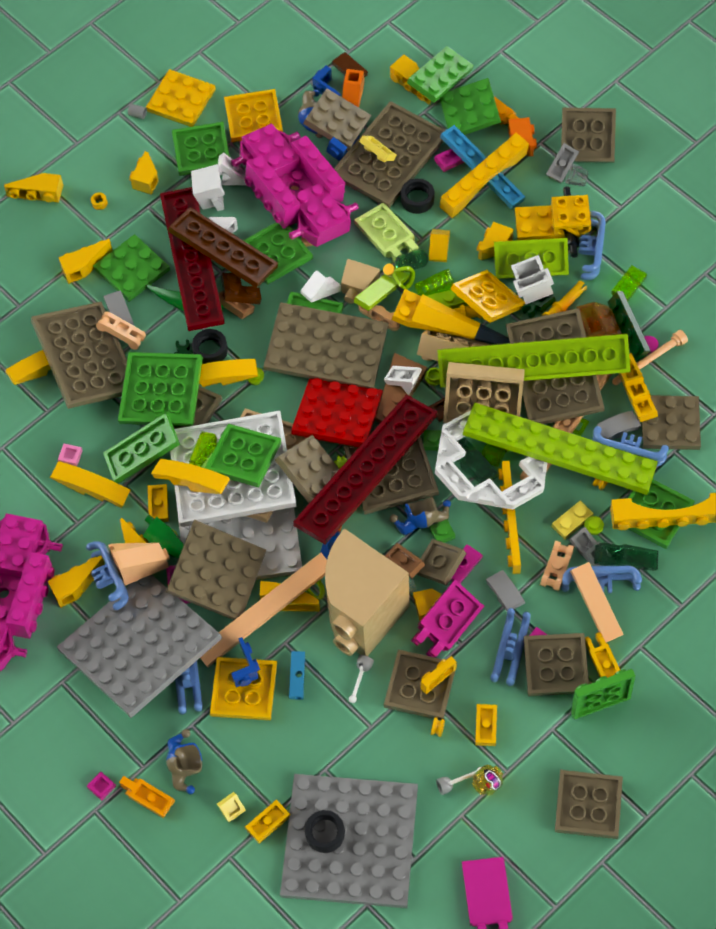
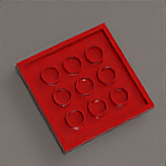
[291,378,383,447]

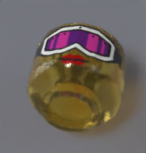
[472,764,503,796]

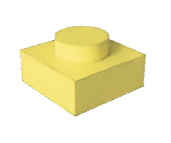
[217,792,246,822]

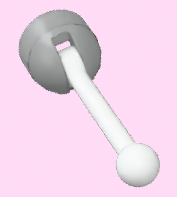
[349,655,374,703]
[436,767,485,795]

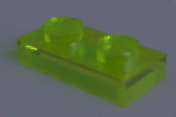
[611,265,647,302]

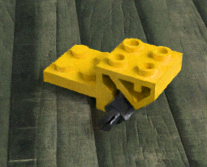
[515,186,591,258]

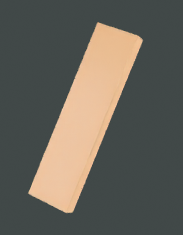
[570,562,624,643]

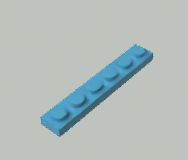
[440,125,525,209]

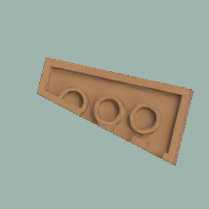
[376,353,427,423]

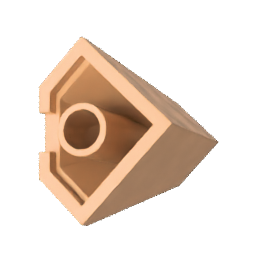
[108,543,170,586]

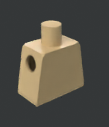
[341,259,380,304]

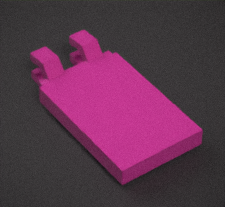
[411,580,484,658]
[462,857,513,929]

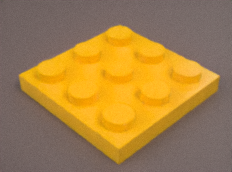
[146,69,216,127]
[224,89,283,142]
[451,270,525,323]
[210,657,277,720]

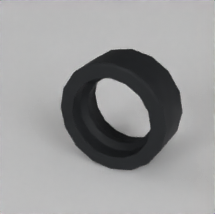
[401,178,435,214]
[192,329,228,364]
[305,810,345,853]

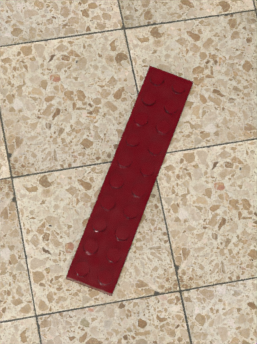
[160,187,225,332]
[293,394,438,545]

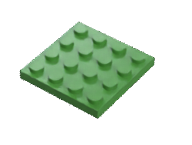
[118,352,203,426]

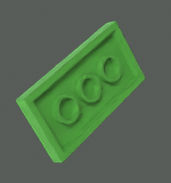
[407,46,474,103]
[103,413,180,484]

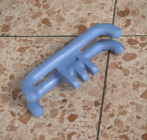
[578,211,606,280]
[592,426,669,467]
[86,541,129,610]
[561,565,642,593]
[490,608,531,686]
[175,661,203,715]

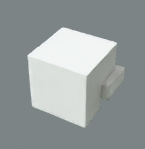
[191,164,225,211]
[511,255,554,304]

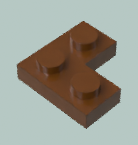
[221,272,262,305]

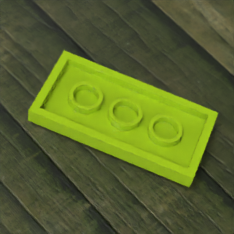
[494,238,569,279]

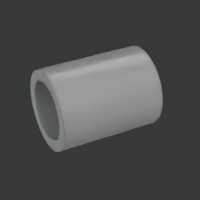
[128,104,147,119]

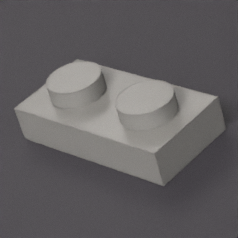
[546,143,579,184]

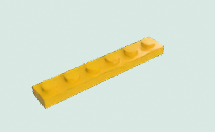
[498,461,521,574]

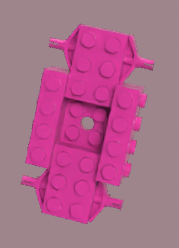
[231,124,359,247]
[0,513,63,671]

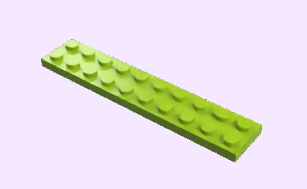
[437,334,630,388]
[463,402,658,495]

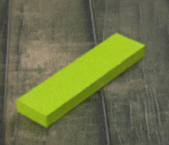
[354,265,410,311]

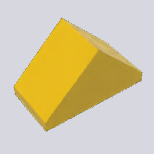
[429,229,450,262]

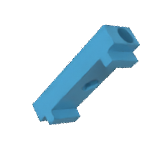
[289,651,306,700]

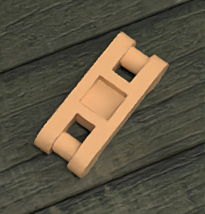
[359,305,400,331]
[96,312,146,350]
[540,541,575,591]

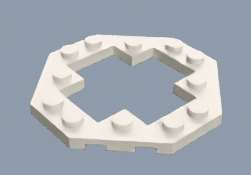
[435,410,547,510]

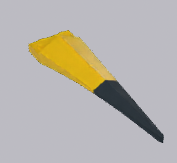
[391,289,510,345]

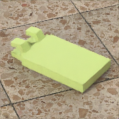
[354,203,419,266]

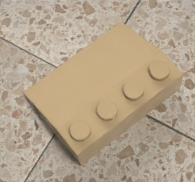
[443,362,525,423]

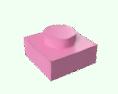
[58,444,83,467]

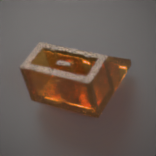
[576,302,622,337]

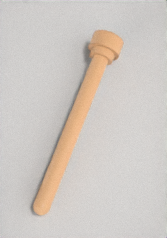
[612,330,688,385]

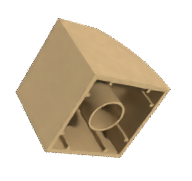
[325,528,410,656]

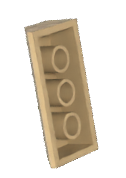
[417,330,492,361]

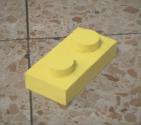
[359,136,397,162]
[552,501,594,540]

